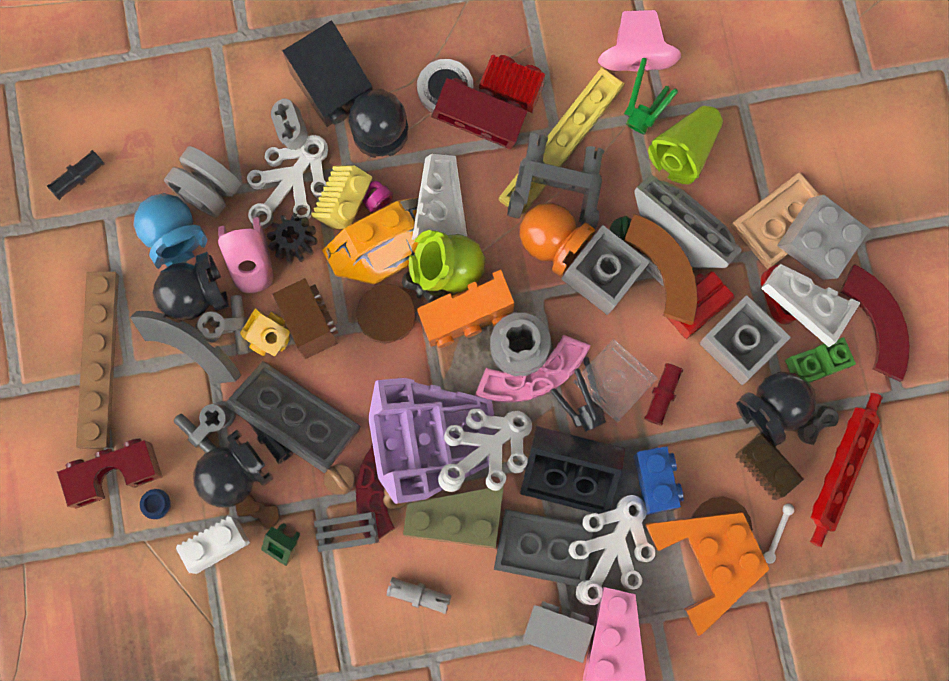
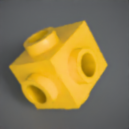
[240,308,290,357]

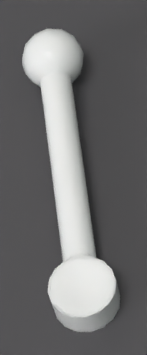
[763,503,795,564]

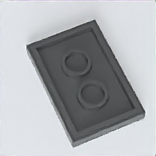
[494,509,595,586]

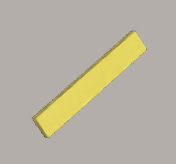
[499,67,625,217]

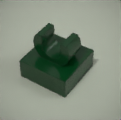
[261,523,300,566]

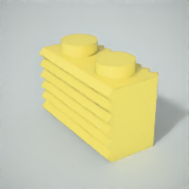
[311,165,373,230]

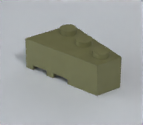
[403,485,504,549]

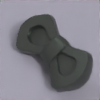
[402,272,444,303]
[798,405,839,445]

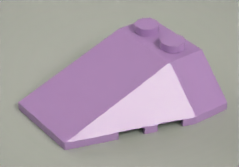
[369,378,497,504]

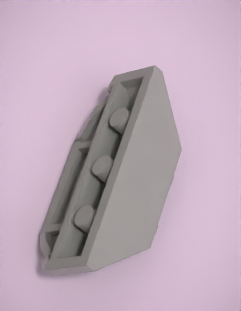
[634,175,742,268]

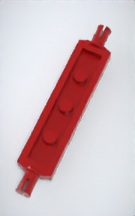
[810,393,883,548]

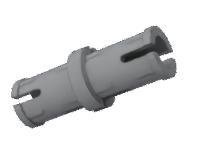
[387,577,451,614]

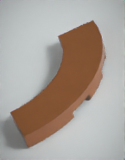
[624,214,697,325]

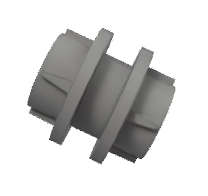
[490,313,551,376]

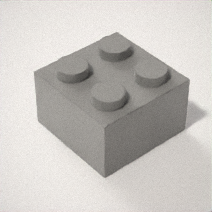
[777,195,870,280]
[561,225,650,315]
[699,295,791,385]

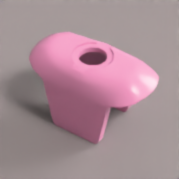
[598,10,681,71]
[218,217,274,293]

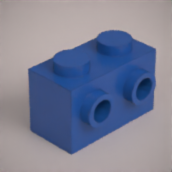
[633,446,684,515]

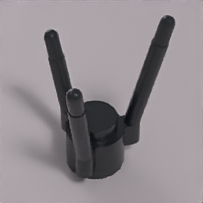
[551,357,607,432]

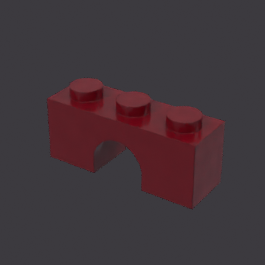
[57,438,163,509]

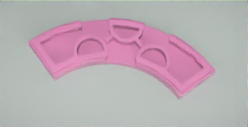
[475,335,591,403]

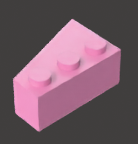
[583,587,646,681]

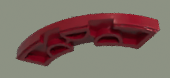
[840,264,910,382]
[356,443,395,545]

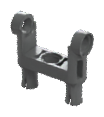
[507,133,604,229]

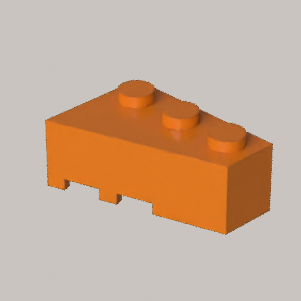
[417,270,514,348]

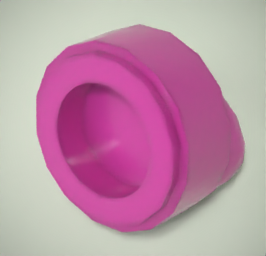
[363,181,393,214]

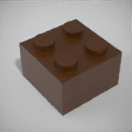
[272,278,339,359]

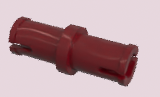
[644,363,684,426]

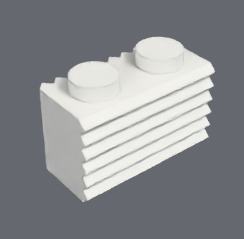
[176,516,250,574]

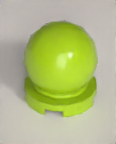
[409,230,485,293]

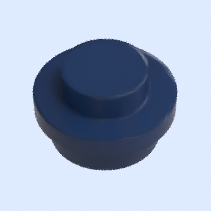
[140,489,171,520]

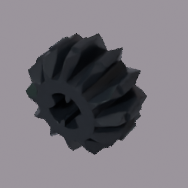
[267,213,318,264]

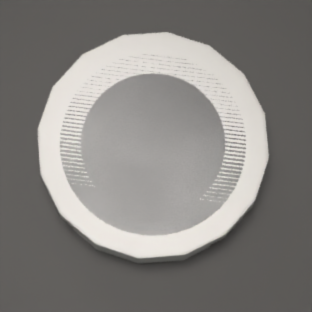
[417,59,473,113]

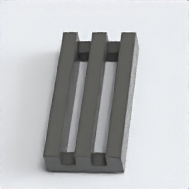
[314,512,379,552]

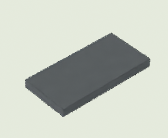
[226,361,360,473]

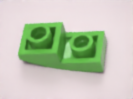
[785,337,856,383]

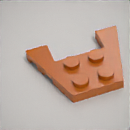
[645,512,769,636]

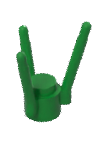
[624,58,678,135]

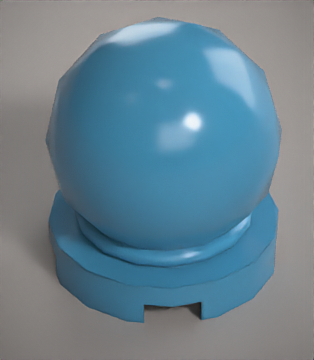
[133,193,208,269]

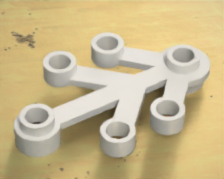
[247,135,328,229]
[438,408,532,492]
[569,495,655,605]

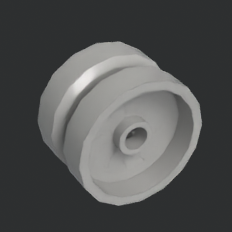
[164,146,241,218]

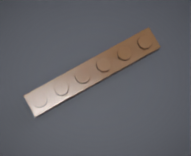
[76,272,119,449]

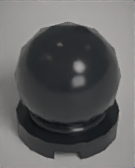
[349,89,408,158]
[152,252,229,321]
[736,371,816,447]
[193,430,273,508]

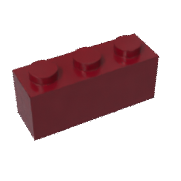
[431,78,528,150]

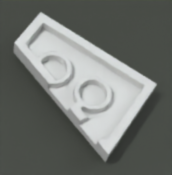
[412,154,467,240]

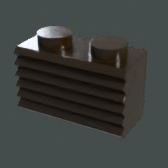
[735,432,804,500]

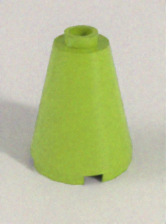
[648,106,723,184]

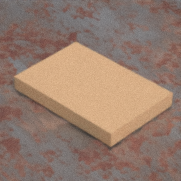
[731,172,820,269]

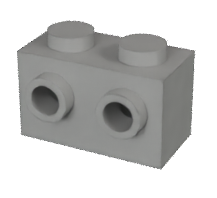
[522,601,595,663]

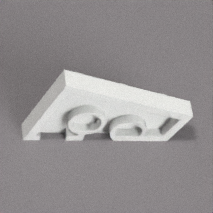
[761,264,860,347]

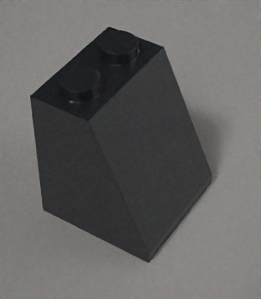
[282,20,373,127]

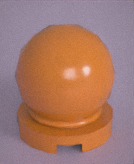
[520,203,596,278]

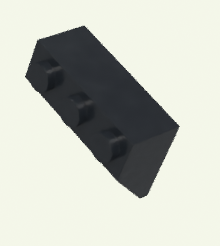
[520,426,625,514]

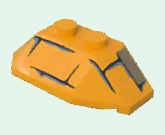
[322,197,419,284]

